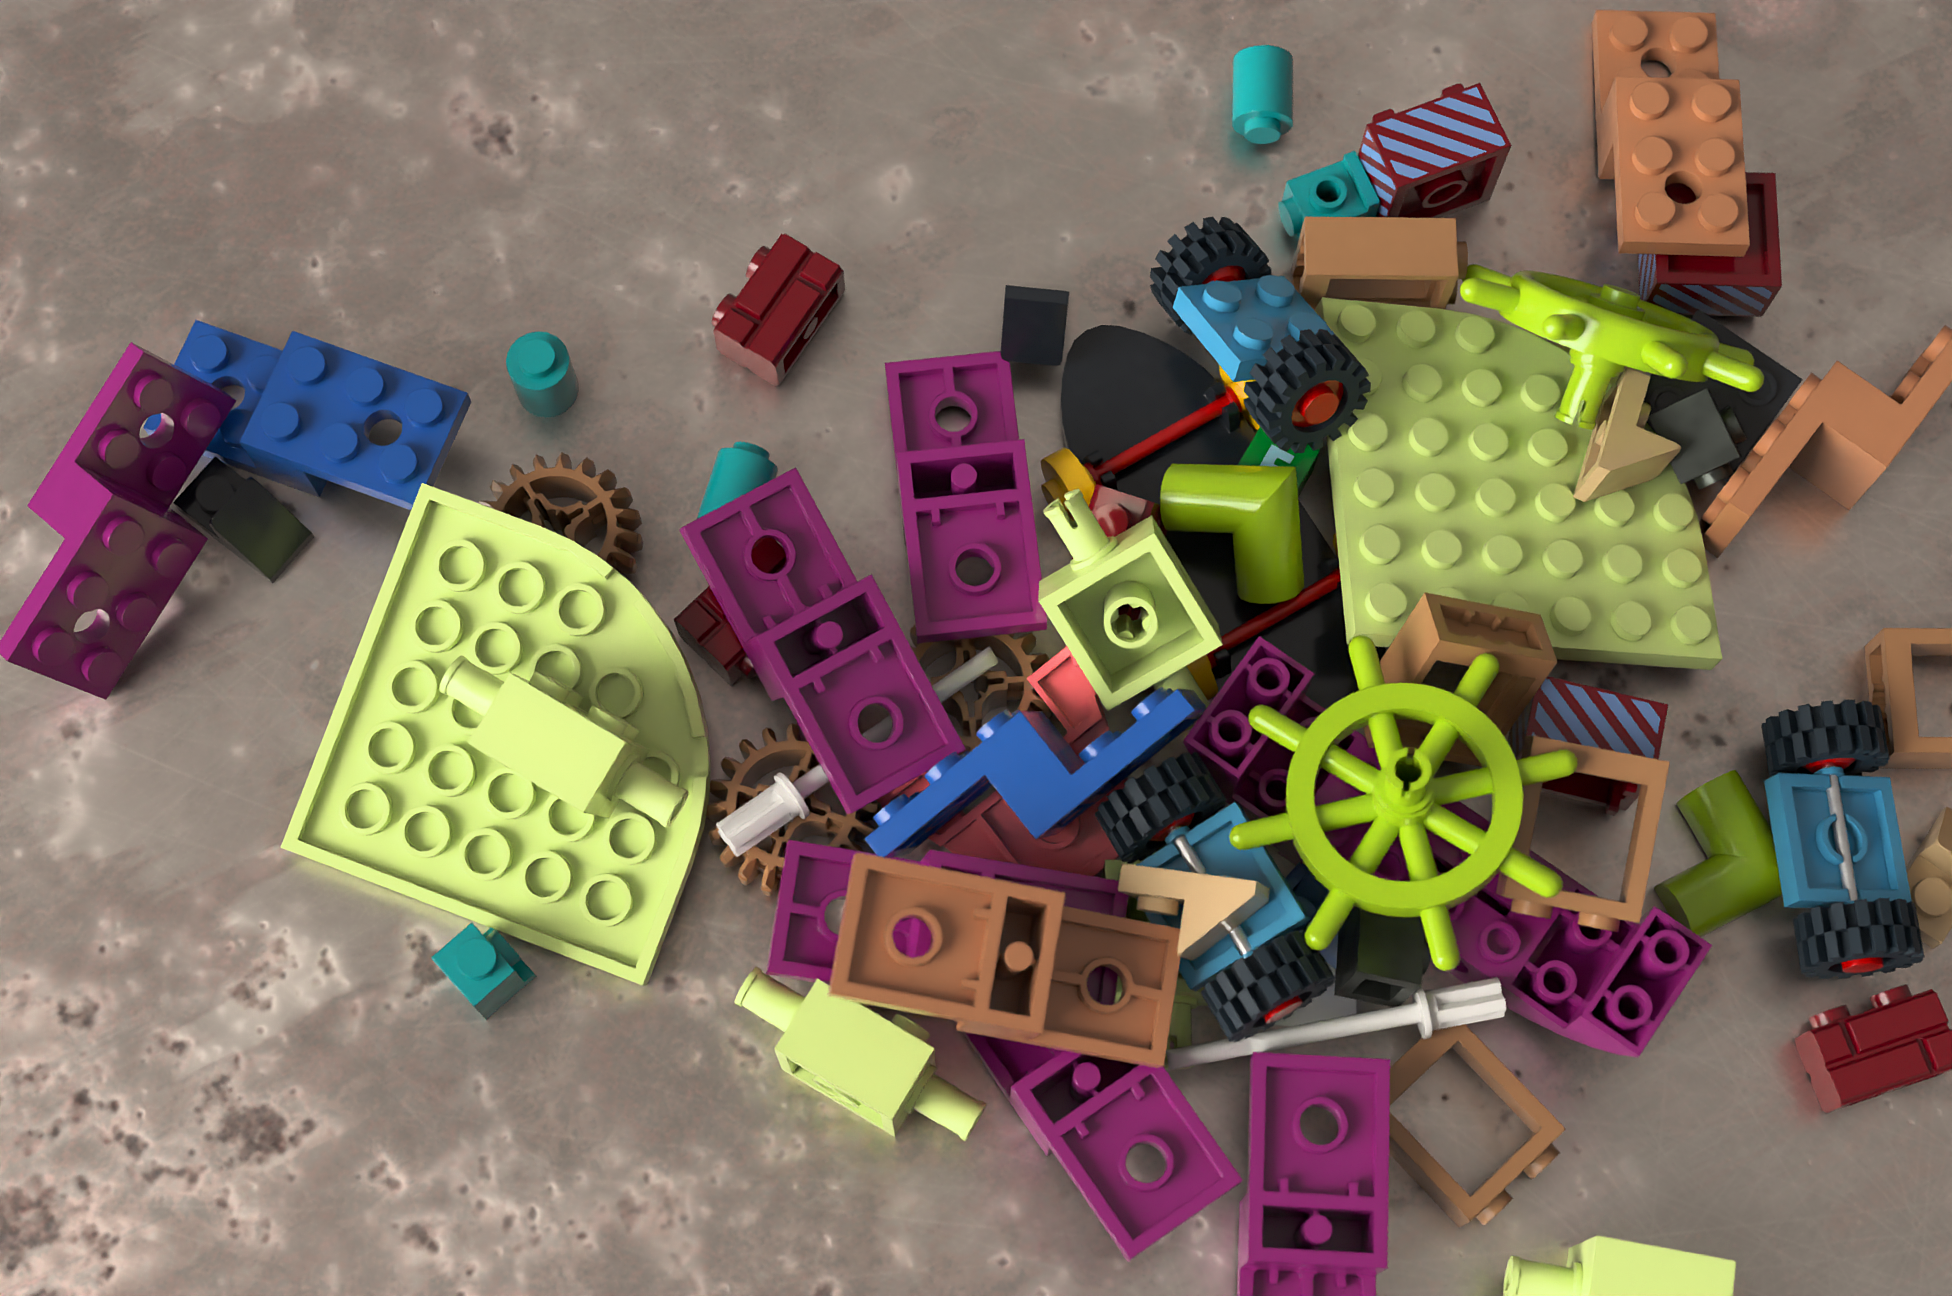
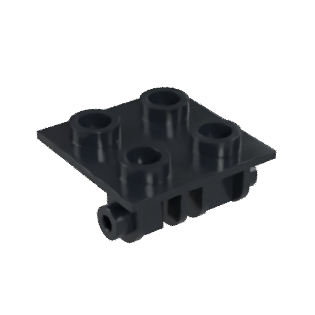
[1644,309,1803,482]

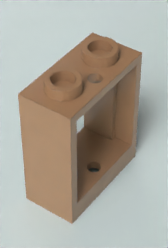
[1291,217,1468,310]
[1363,592,1557,767]
[1864,628,1952,769]
[1496,736,1670,932]
[1389,1024,1566,1228]

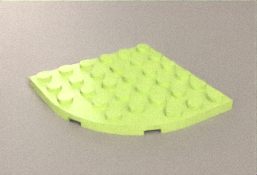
[1314,297,1722,670]
[280,483,711,986]

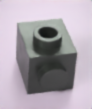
[1648,388,1747,490]
[1334,906,1431,1007]

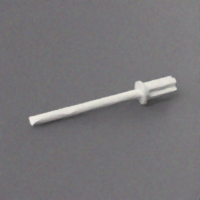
[716,646,999,857]
[1166,977,1506,1070]

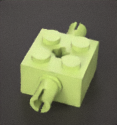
[1039,489,1223,731]
[439,655,689,828]
[735,967,987,1141]
[1504,1236,1736,1296]

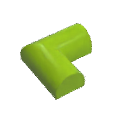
[1160,464,1304,604]
[1654,770,1782,937]

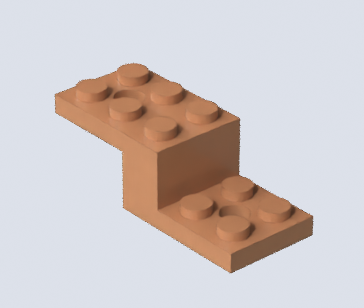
[1592,10,1750,257]
[1701,325,1952,558]
[828,852,1181,1068]

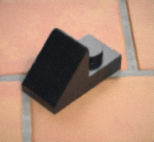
[1000,285,1070,366]
[173,456,314,583]

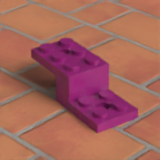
[0,342,237,700]
[885,351,1047,644]
[679,467,966,814]
[766,840,1128,1005]
[954,1020,1243,1262]
[1237,1052,1390,1296]

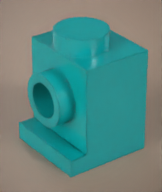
[1278,151,1380,238]
[431,922,536,1020]

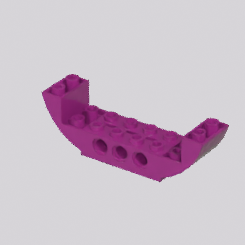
[1183,636,1713,1057]

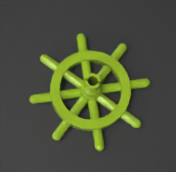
[1460,264,1764,430]
[1229,635,1578,971]

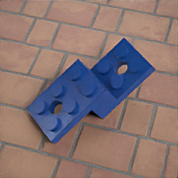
[143,320,471,510]
[865,687,1207,858]

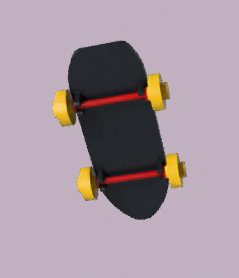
[1040,325,1386,709]

